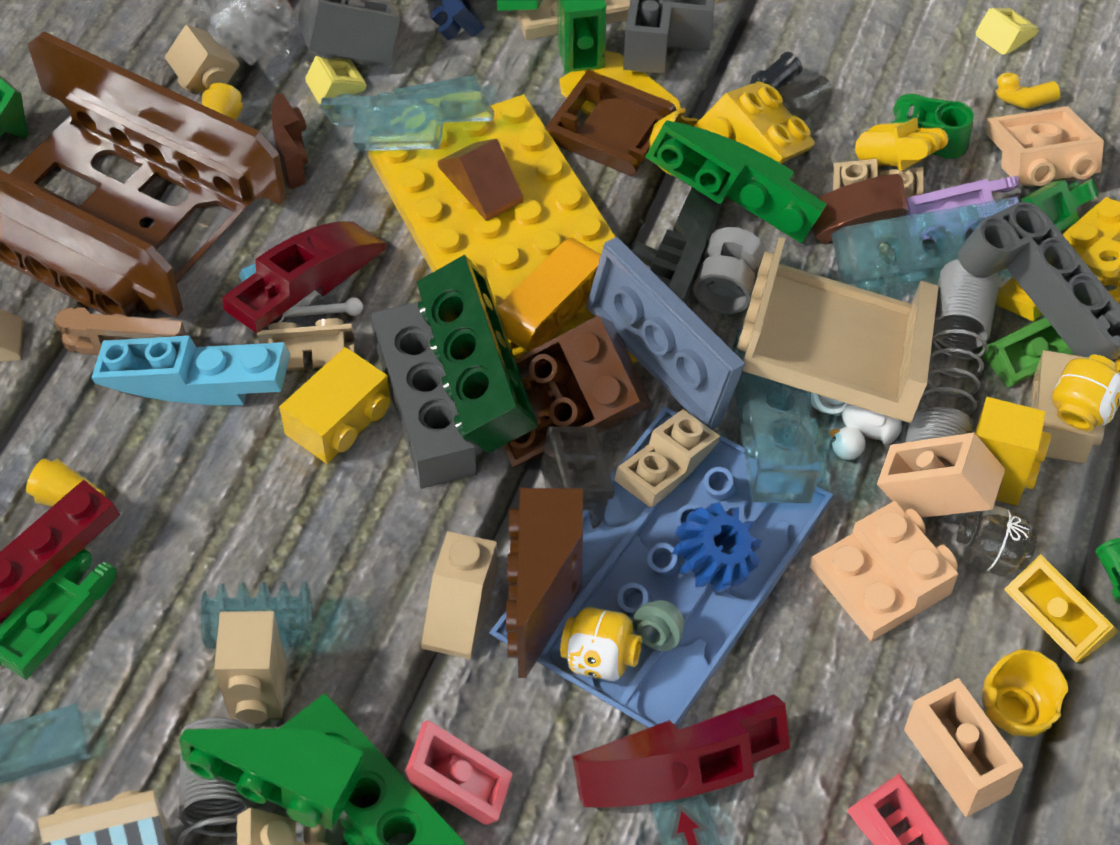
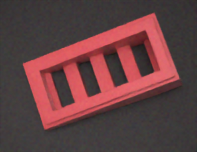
[847,773,950,845]

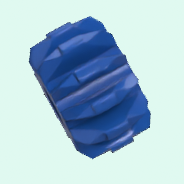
[672,502,763,592]

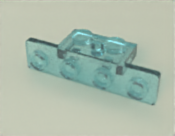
[320,89,494,151]

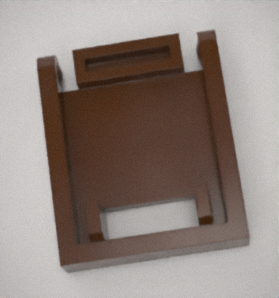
[545,69,677,176]

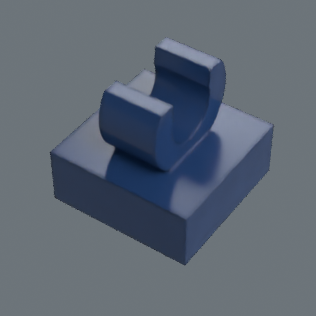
[430,0,485,40]

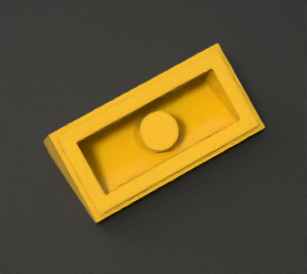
[1004,554,1119,663]

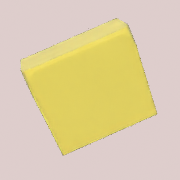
[976,8,1039,55]
[305,55,367,104]

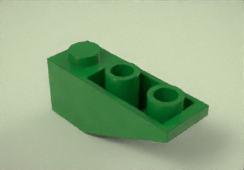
[179,728,364,830]

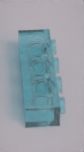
[831,197,1019,291]
[732,328,825,503]

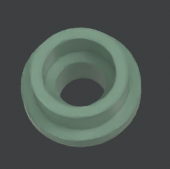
[633,600,684,651]

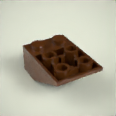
[503,315,653,467]
[506,488,583,678]

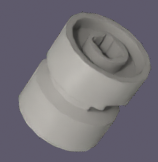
[693,227,766,314]

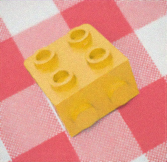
[694,81,815,164]

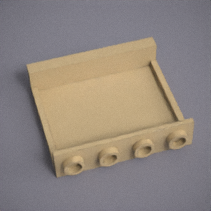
[736,237,939,423]

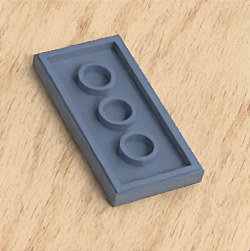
[586,237,745,430]

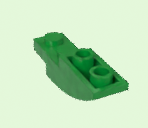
[645,120,827,243]

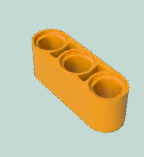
[498,237,601,352]

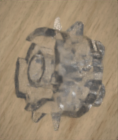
[198,0,297,65]

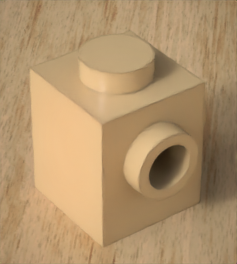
[164,24,239,95]

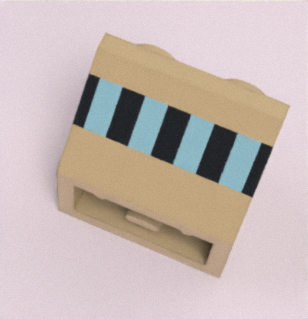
[38,790,174,845]

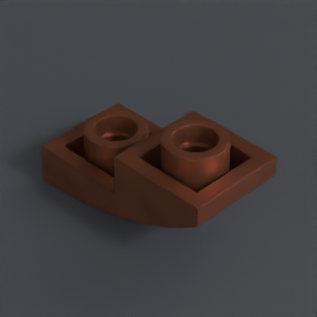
[272,93,308,190]
[813,174,908,244]

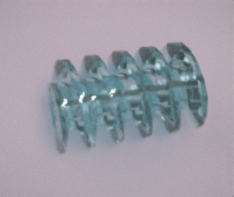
[201,582,313,649]

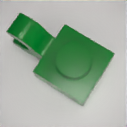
[1021,179,1098,231]

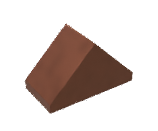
[438,138,523,221]

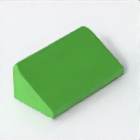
[977,316,1075,387]

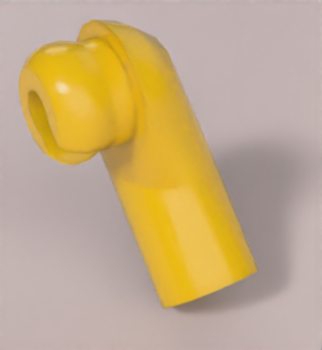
[995,72,1060,109]

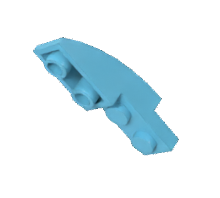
[91,336,290,406]

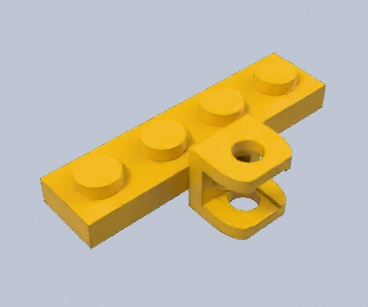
[996,197,1120,322]

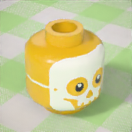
[1051,354,1120,431]
[560,607,642,681]

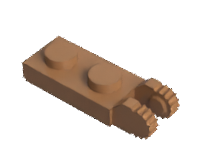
[54,307,187,356]

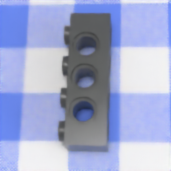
[370,301,482,489]

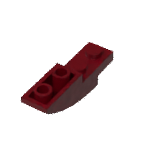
[222,221,386,334]
[572,694,790,807]

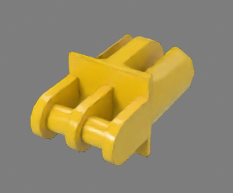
[855,118,948,171]

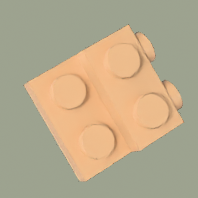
[986,106,1104,187]
[810,501,958,641]

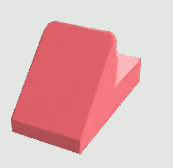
[406,720,513,825]

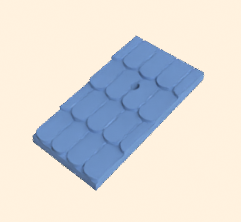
[489,406,834,728]

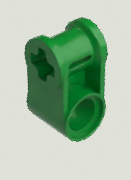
[892,94,974,159]

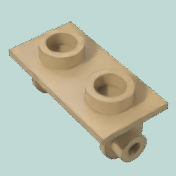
[257,318,355,371]

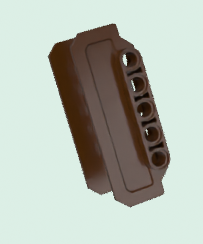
[0,31,287,317]

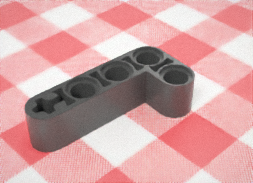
[958,202,1120,362]

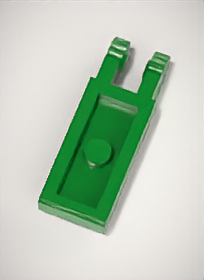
[0,548,117,680]

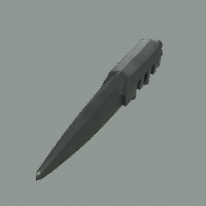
[632,187,722,304]

